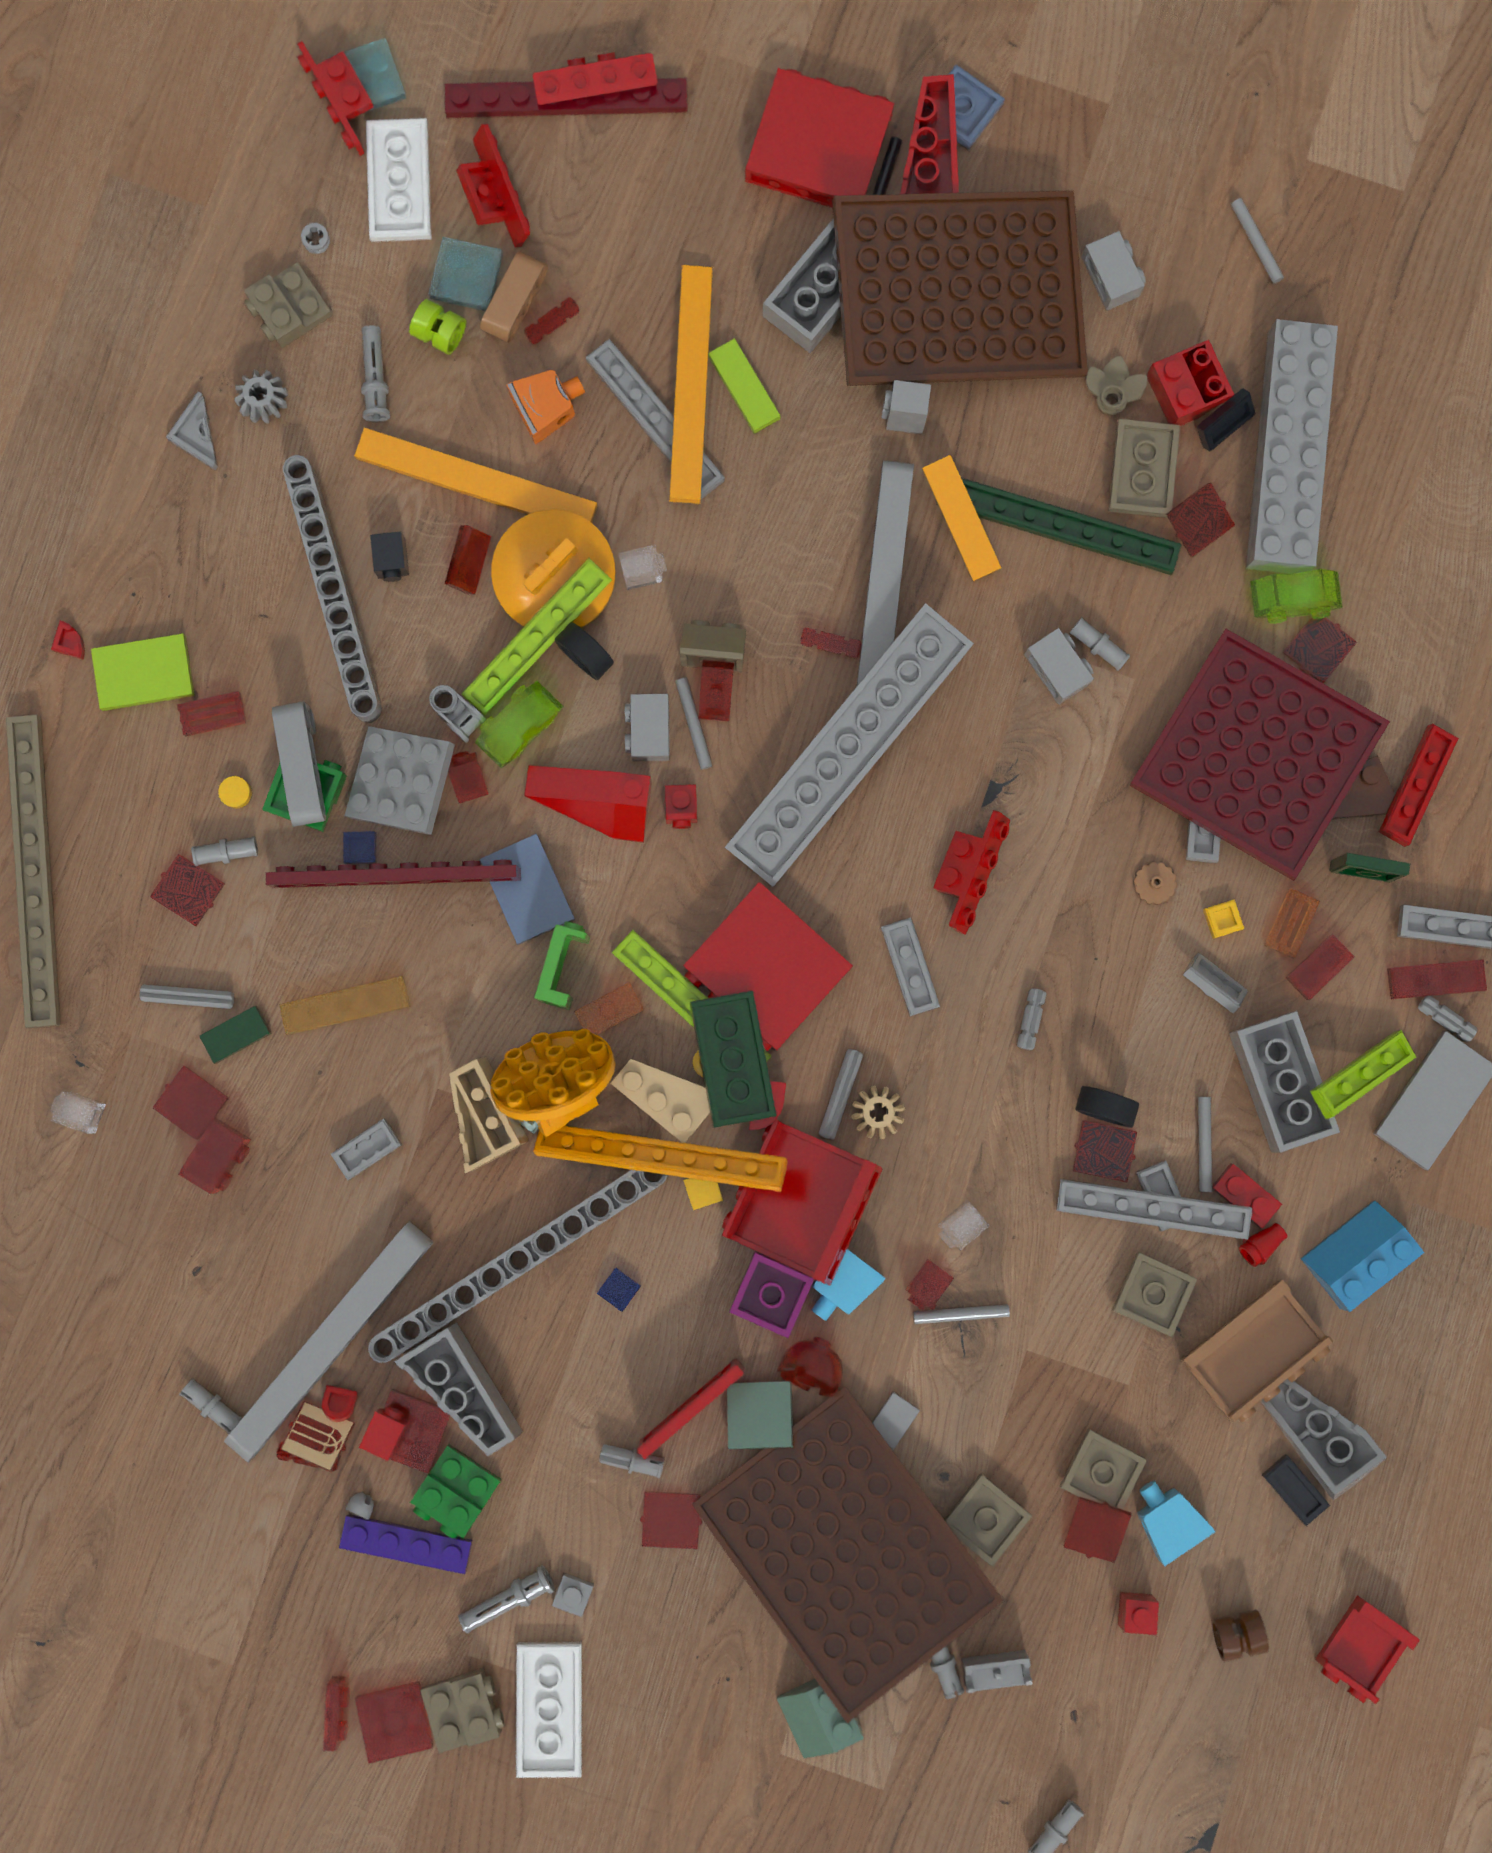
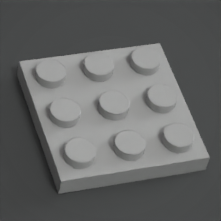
[345,726,455,835]

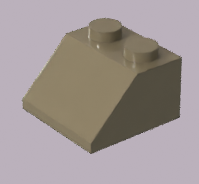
[680,620,746,672]

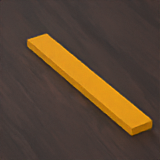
[669,265,713,504]
[354,428,598,523]
[533,1126,788,1192]

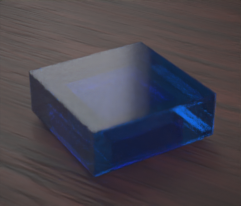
[343,831,376,864]
[597,1267,641,1312]

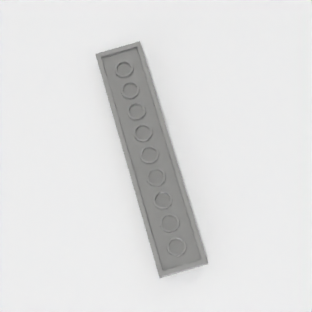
[725,603,974,887]

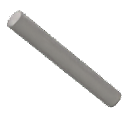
[1231,198,1284,284]
[675,678,712,770]
[1198,1097,1212,1192]
[913,1304,1010,1324]

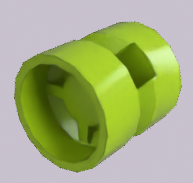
[409,299,467,355]

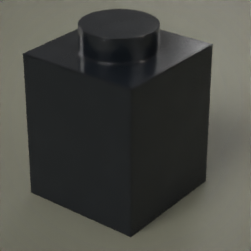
[370,531,409,582]

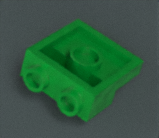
[262,760,347,832]
[410,1444,502,1539]

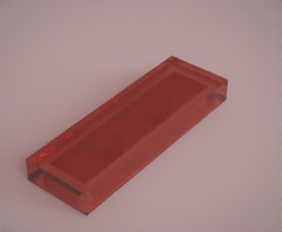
[1387,959,1487,1000]

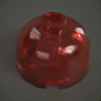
[777,1337,843,1397]

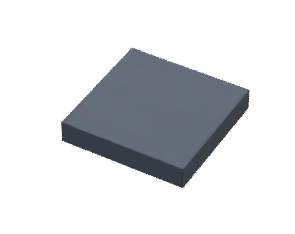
[948,65,1005,150]

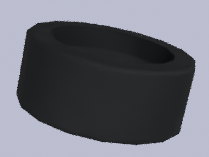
[555,622,614,680]
[1075,1086,1139,1128]

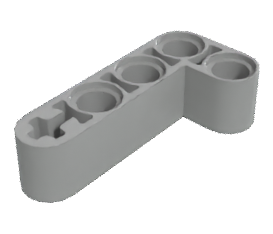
[272,701,326,827]

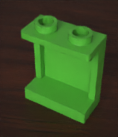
[534,921,590,1010]

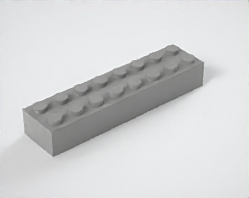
[1246,319,1338,576]

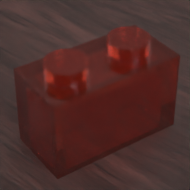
[178,1119,251,1194]

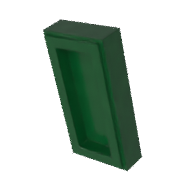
[199,1006,272,1064]

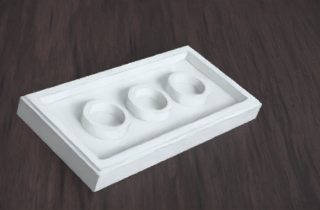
[366,118,432,242]
[516,1642,582,1778]

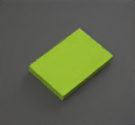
[91,634,195,711]

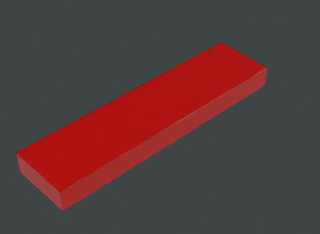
[1378,723,1459,847]

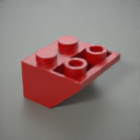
[1147,339,1235,426]

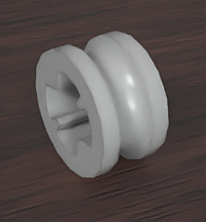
[301,223,330,254]

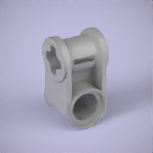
[429,685,488,743]

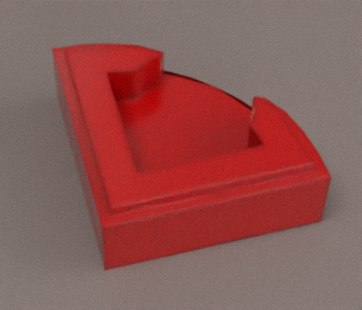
[51,620,85,660]

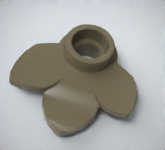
[1086,356,1147,415]

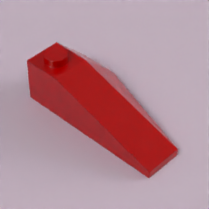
[524,765,652,843]

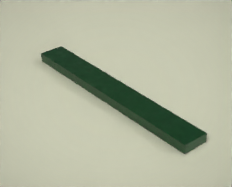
[937,478,1182,575]

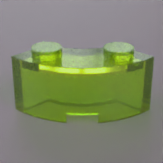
[1250,569,1343,623]
[475,681,564,768]

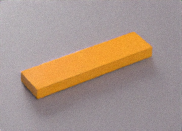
[922,455,1001,582]

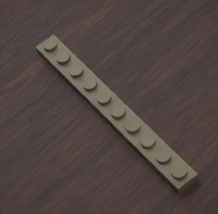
[6,715,60,1028]

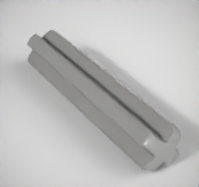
[139,984,234,1009]
[819,1049,863,1140]

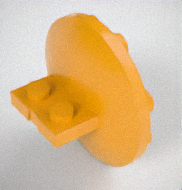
[491,509,616,628]
[490,1029,615,1137]

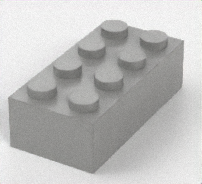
[763,218,841,353]
[1229,1011,1340,1153]

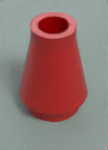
[1239,1223,1287,1267]

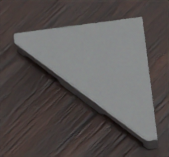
[166,391,218,470]

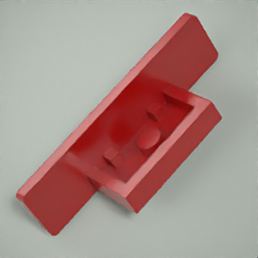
[297,41,374,157]
[533,52,657,105]
[456,124,530,248]
[933,810,1010,935]

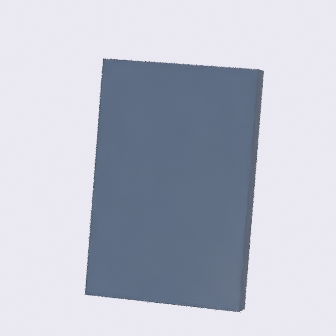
[480,834,575,945]

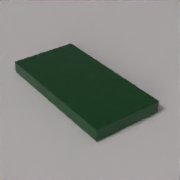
[690,991,777,1128]

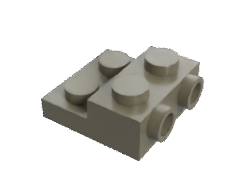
[243,262,333,348]
[420,1667,505,1753]

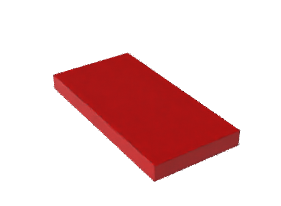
[637,1359,744,1460]

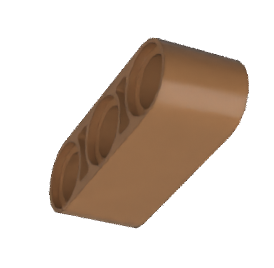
[480,251,548,343]

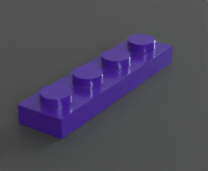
[339,1514,473,1574]

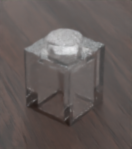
[618,545,667,590]
[50,1091,106,1134]
[938,1200,990,1251]

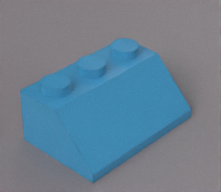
[1300,1200,1425,1312]

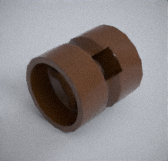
[1212,1610,1269,1662]

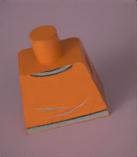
[506,370,585,445]

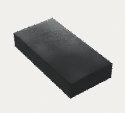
[1196,388,1256,452]
[1262,1454,1330,1526]

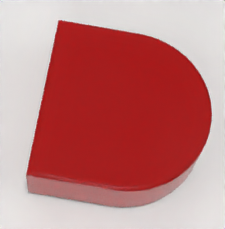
[322,1385,358,1422]

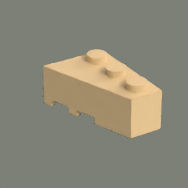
[449,1057,529,1173]
[611,1059,710,1143]

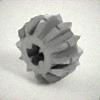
[234,370,288,424]

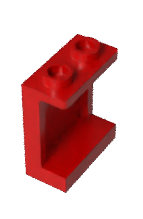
[1315,1595,1420,1704]

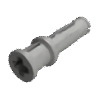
[361,325,391,422]
[458,1565,555,1634]

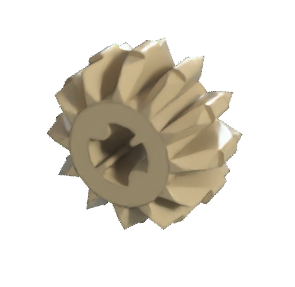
[851,1086,905,1139]

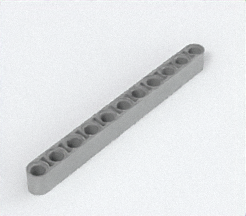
[368,1170,668,1363]

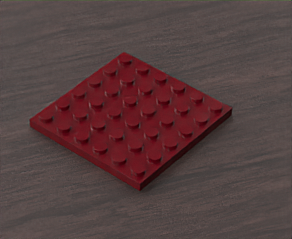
[1130,628,1390,881]

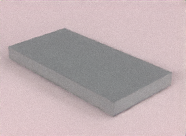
[1373,1031,1492,1171]

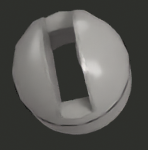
[345,1492,374,1520]

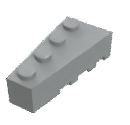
[394,1322,523,1456]

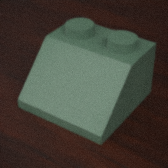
[776,1679,864,1758]

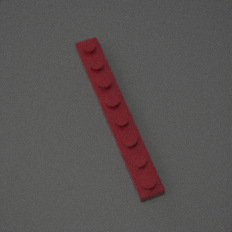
[445,78,688,118]
[266,860,521,888]

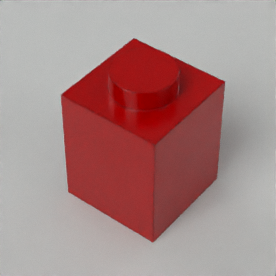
[358,1406,409,1461]
[1118,1592,1159,1635]

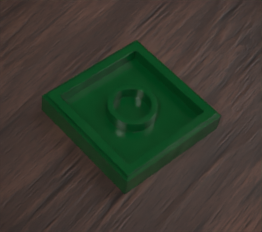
[1329,853,1411,883]

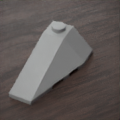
[1261,1379,1387,1501]

